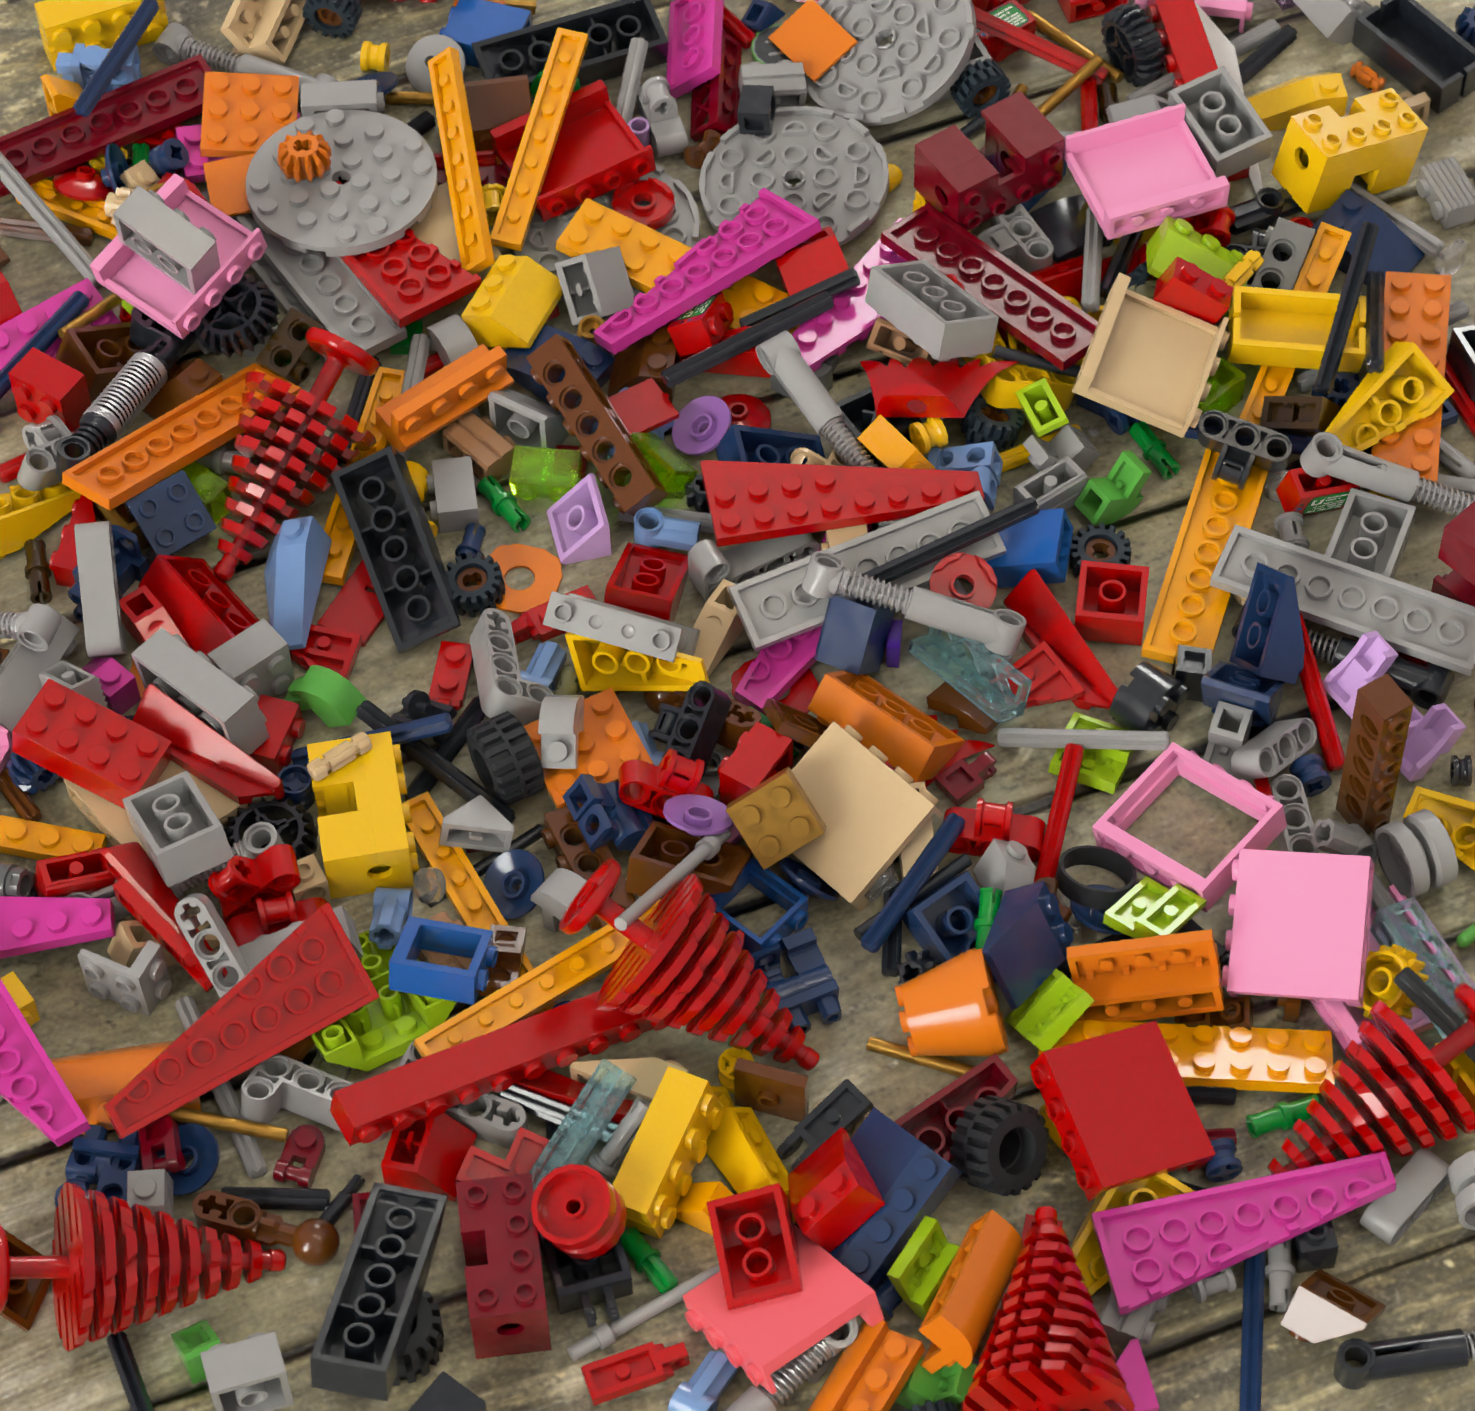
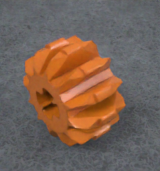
[277,130,332,183]

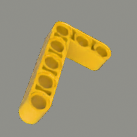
[963,329,1077,411]

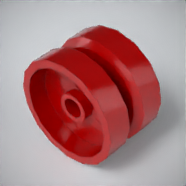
[531,1164,627,1260]

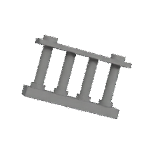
[542,591,701,662]

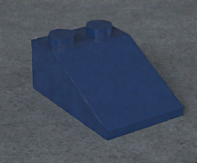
[1312,189,1425,285]
[505,324,615,408]
[716,424,826,464]
[1229,562,1305,684]
[1201,660,1286,727]
[901,871,997,983]
[982,881,1073,1010]

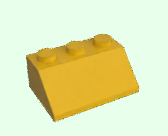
[461,254,563,348]

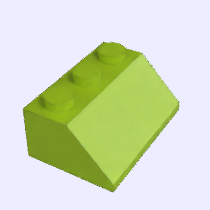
[1146,215,1249,318]

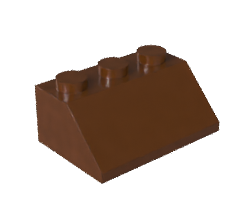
[438,75,532,153]
[607,320,680,403]

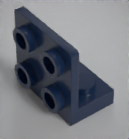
[126,471,217,564]

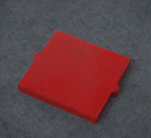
[607,378,679,439]

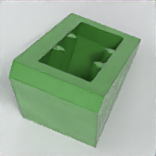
[170,1319,221,1385]

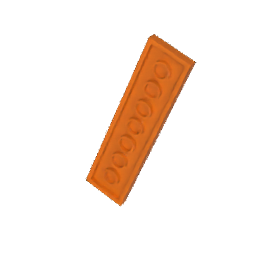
[1371,271,1452,485]
[62,363,301,511]

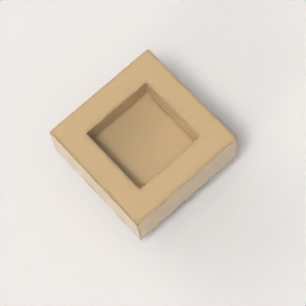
[120,160,160,190]

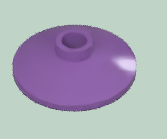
[672,396,731,456]
[663,794,733,837]

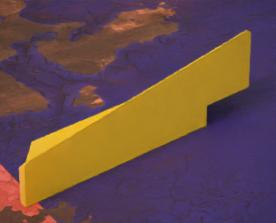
[706,1086,796,1223]

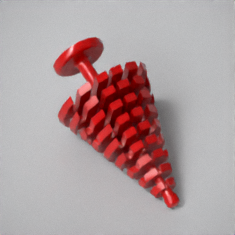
[213,327,380,581]
[559,858,820,1071]
[1267,982,1475,1175]
[0,1182,287,1351]
[963,1206,1135,1411]

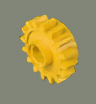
[1357,944,1429,1020]

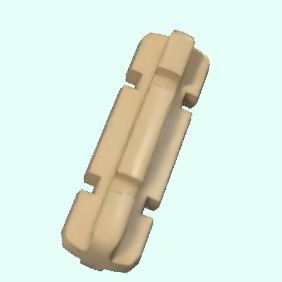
[307,731,372,781]

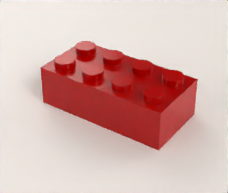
[12,678,172,810]

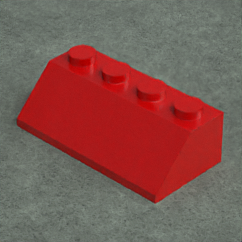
[138,554,260,657]

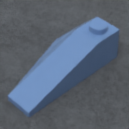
[264,516,332,650]

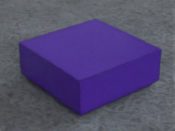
[886,619,903,668]

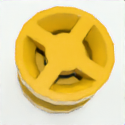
[360,41,391,72]
[909,418,948,455]
[718,1047,754,1093]

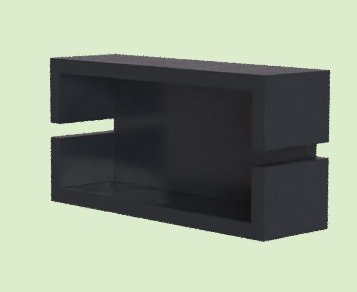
[1352,0,1475,114]

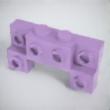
[1323,631,1467,782]

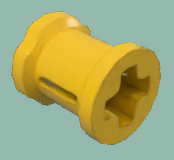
[482,183,506,226]

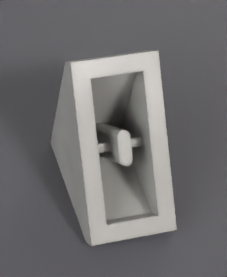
[439,794,514,853]

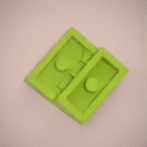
[1048,712,1134,795]
[1103,876,1207,938]
[1004,969,1095,1052]
[887,1216,960,1321]

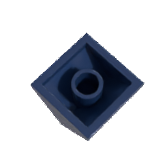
[814,594,896,675]

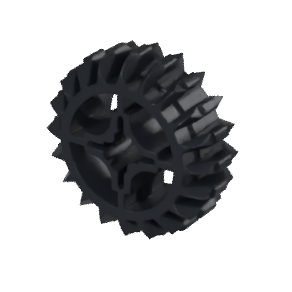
[1101,3,1166,87]
[194,275,280,358]
[224,797,318,860]

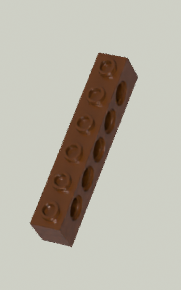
[526,333,669,516]
[1336,673,1414,835]
[541,802,636,969]

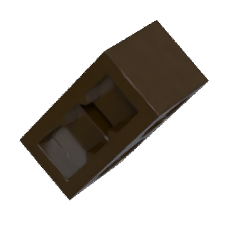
[255,307,327,386]
[1260,396,1342,437]

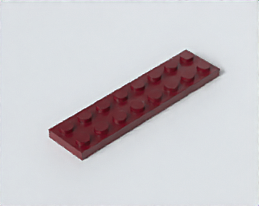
[0,54,213,197]
[881,203,1098,371]

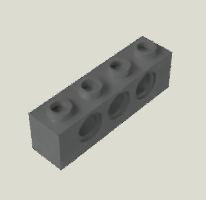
[1246,217,1315,290]

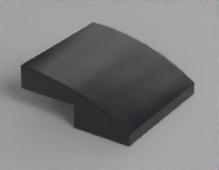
[1029,195,1113,263]

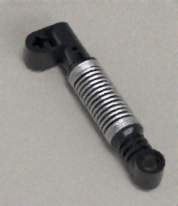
[55,307,197,479]

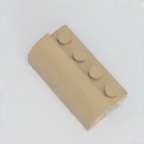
[220,0,306,65]

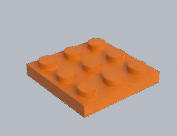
[200,71,299,158]
[524,687,654,809]

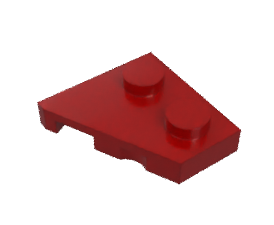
[289,624,362,680]
[989,641,1085,711]

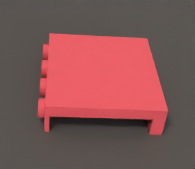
[682,1225,884,1395]

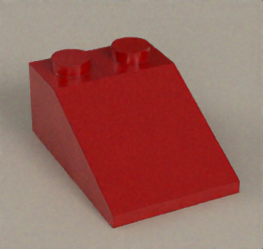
[604,542,689,622]
[788,1127,886,1252]
[706,1183,803,1310]

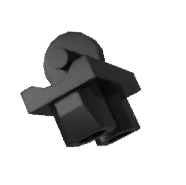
[391,690,457,745]

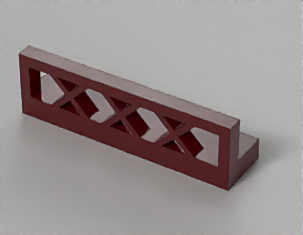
[690,30,742,142]

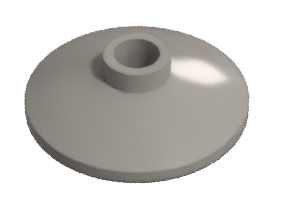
[406,34,466,92]

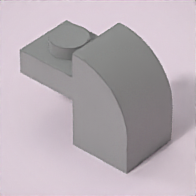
[427,314,478,367]
[1023,424,1101,472]
[538,695,584,769]
[1203,701,1253,777]
[531,868,587,934]

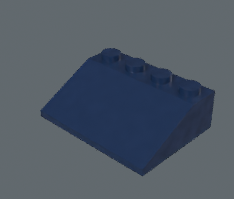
[794,1107,963,1291]

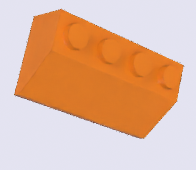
[807,670,965,783]

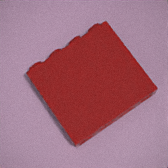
[490,79,656,222]
[1029,1021,1216,1202]

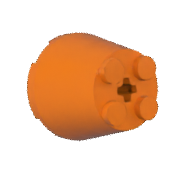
[895,948,1009,1057]

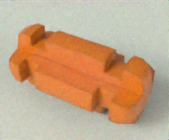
[1350,61,1386,93]

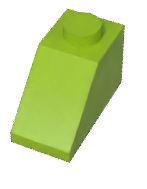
[1015,378,1069,438]

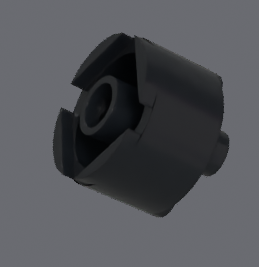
[1110,660,1190,732]

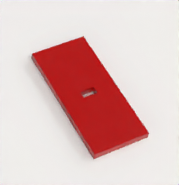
[317,559,385,647]

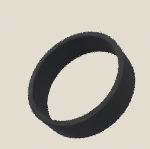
[1055,845,1137,910]

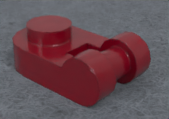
[139,1114,186,1174]
[273,1125,326,1188]

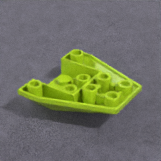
[311,930,457,1072]

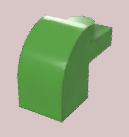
[1074,451,1152,526]
[284,665,367,728]
[895,1357,977,1411]

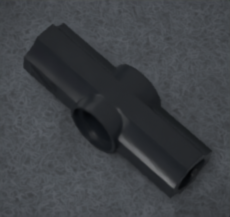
[1229,187,1303,236]

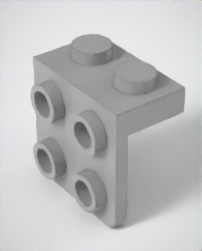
[77,940,172,1016]

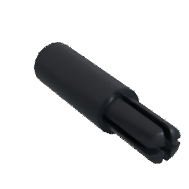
[319,1174,365,1226]

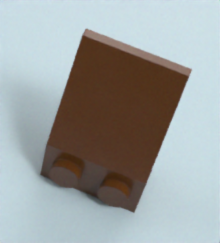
[56,322,179,401]
[625,821,753,900]

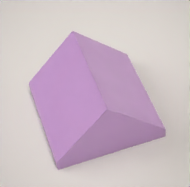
[546,473,611,565]

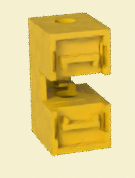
[1271,88,1429,214]
[307,731,419,899]

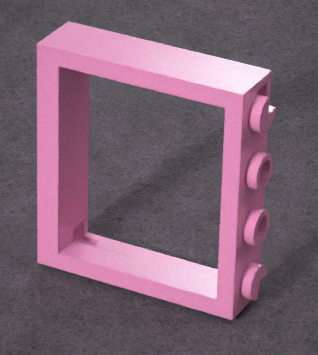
[1092,742,1287,913]

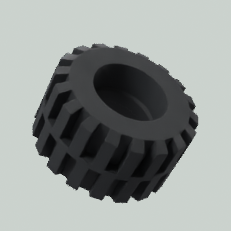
[467,711,544,807]
[950,1095,1050,1196]
[393,1291,444,1386]

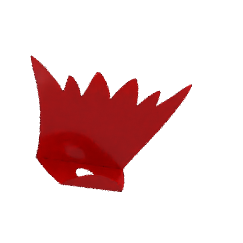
[860,357,1018,418]

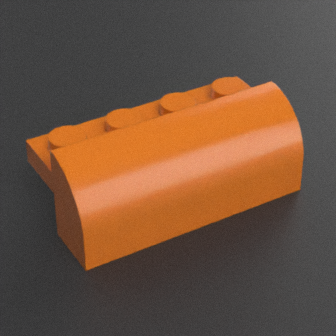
[375,344,514,453]
[1066,929,1224,1022]
[50,1040,202,1134]
[919,1209,1023,1374]
[808,1320,925,1411]

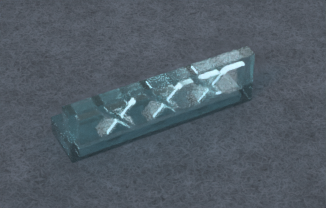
[908,627,1032,724]
[1370,897,1475,1039]
[529,1058,637,1192]

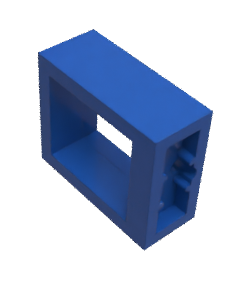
[711,857,809,960]
[389,916,498,1005]

